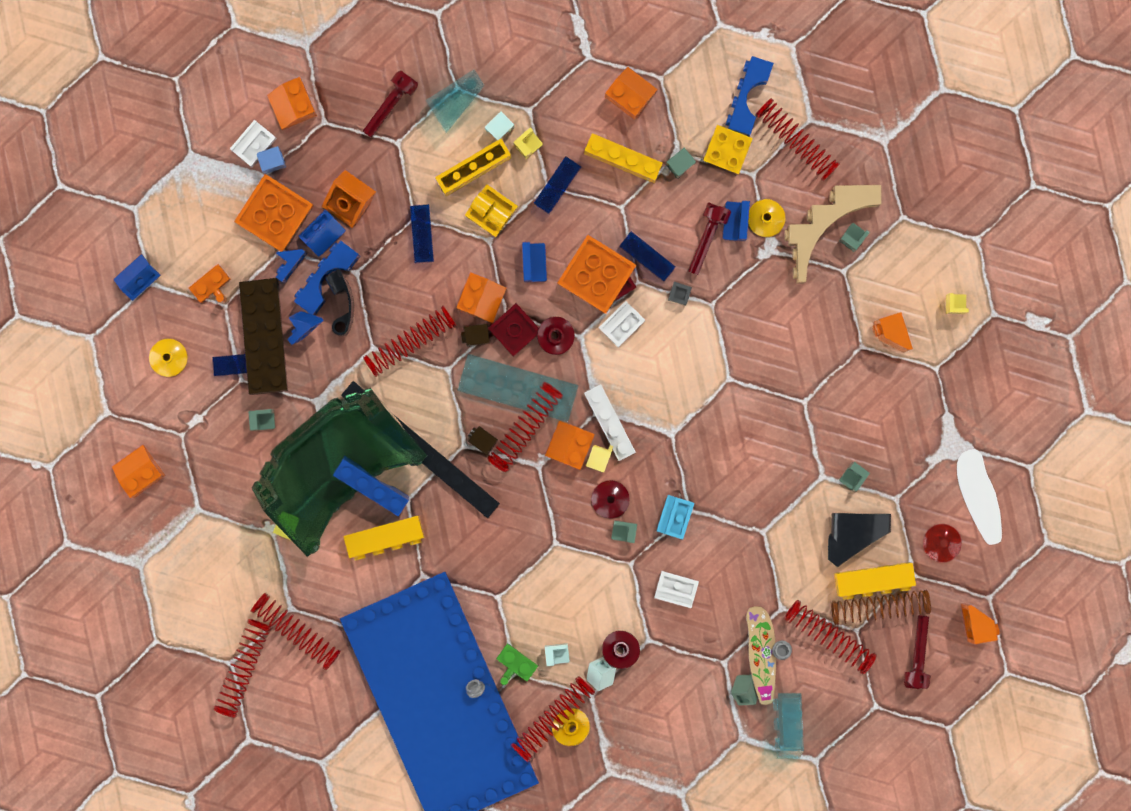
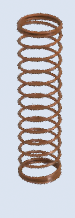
[831,590,931,625]

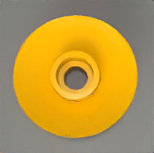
[748,199,785,237]
[149,339,188,377]
[552,709,590,746]

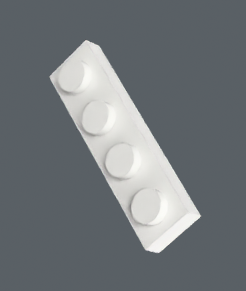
[584,384,636,461]

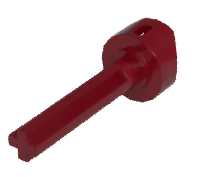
[363,70,418,138]
[688,202,731,275]
[904,615,931,689]

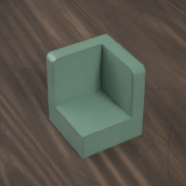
[666,147,696,179]
[839,223,870,252]
[248,409,275,431]
[839,462,870,492]
[611,520,637,543]
[731,674,758,705]

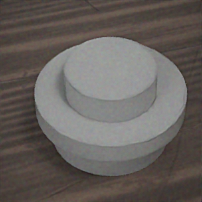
[772,640,792,660]
[466,679,485,698]

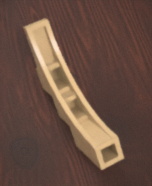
[784,185,881,284]

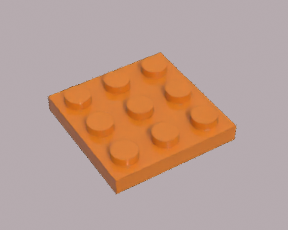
[234,174,314,252]
[557,235,637,314]

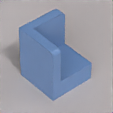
[257,146,286,174]

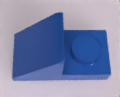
[276,249,307,284]
[287,311,324,345]

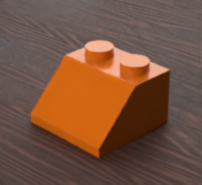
[605,67,658,120]
[267,77,317,130]
[321,170,376,228]
[456,272,507,324]
[872,312,913,353]
[545,420,595,470]
[112,445,166,498]
[961,603,1000,644]

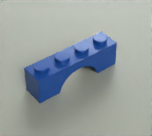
[725,56,774,137]
[294,240,361,315]
[333,456,409,517]

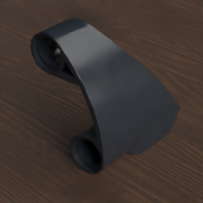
[325,268,354,337]
[828,513,891,567]

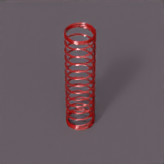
[755,98,840,181]
[363,305,456,377]
[487,382,563,472]
[250,593,341,670]
[784,600,877,675]
[213,619,271,718]
[511,676,595,762]

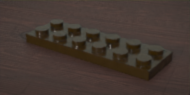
[239,278,288,395]

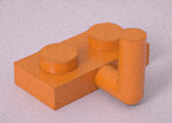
[189,264,231,304]

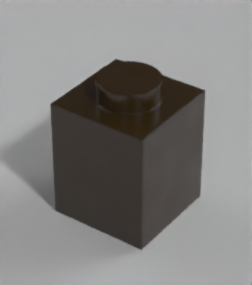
[461,324,490,347]
[467,426,498,455]

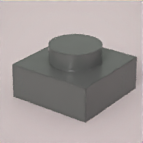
[668,282,692,306]

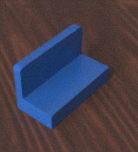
[723,201,750,241]
[298,210,346,257]
[522,242,547,282]
[114,254,161,301]

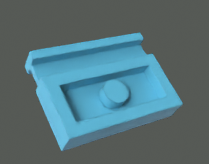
[656,495,694,540]

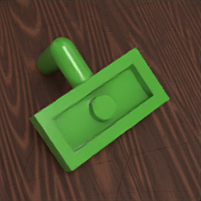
[496,643,539,685]

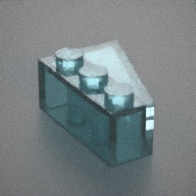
[425,69,485,133]
[773,693,804,759]

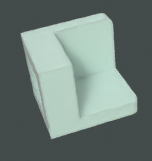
[485,112,515,140]
[545,643,570,666]
[586,657,616,691]

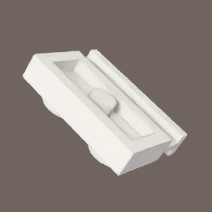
[230,120,277,167]
[599,301,645,348]
[654,571,699,608]

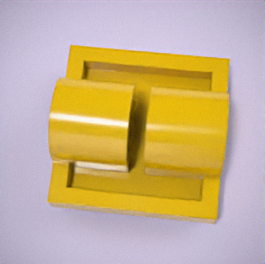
[703,125,753,174]
[465,184,518,238]

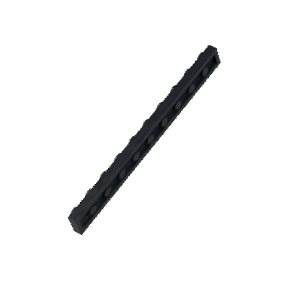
[341,381,500,518]

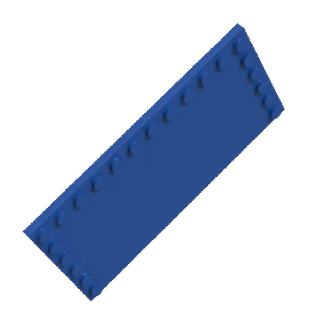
[340,571,539,811]

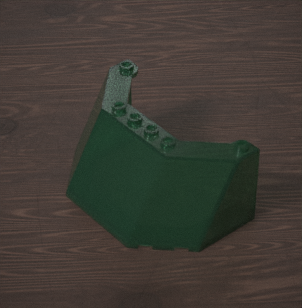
[252,388,427,557]

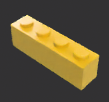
[584,133,663,183]
[435,139,512,197]
[343,515,425,561]
[834,562,916,600]

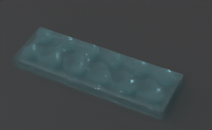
[457,354,578,422]

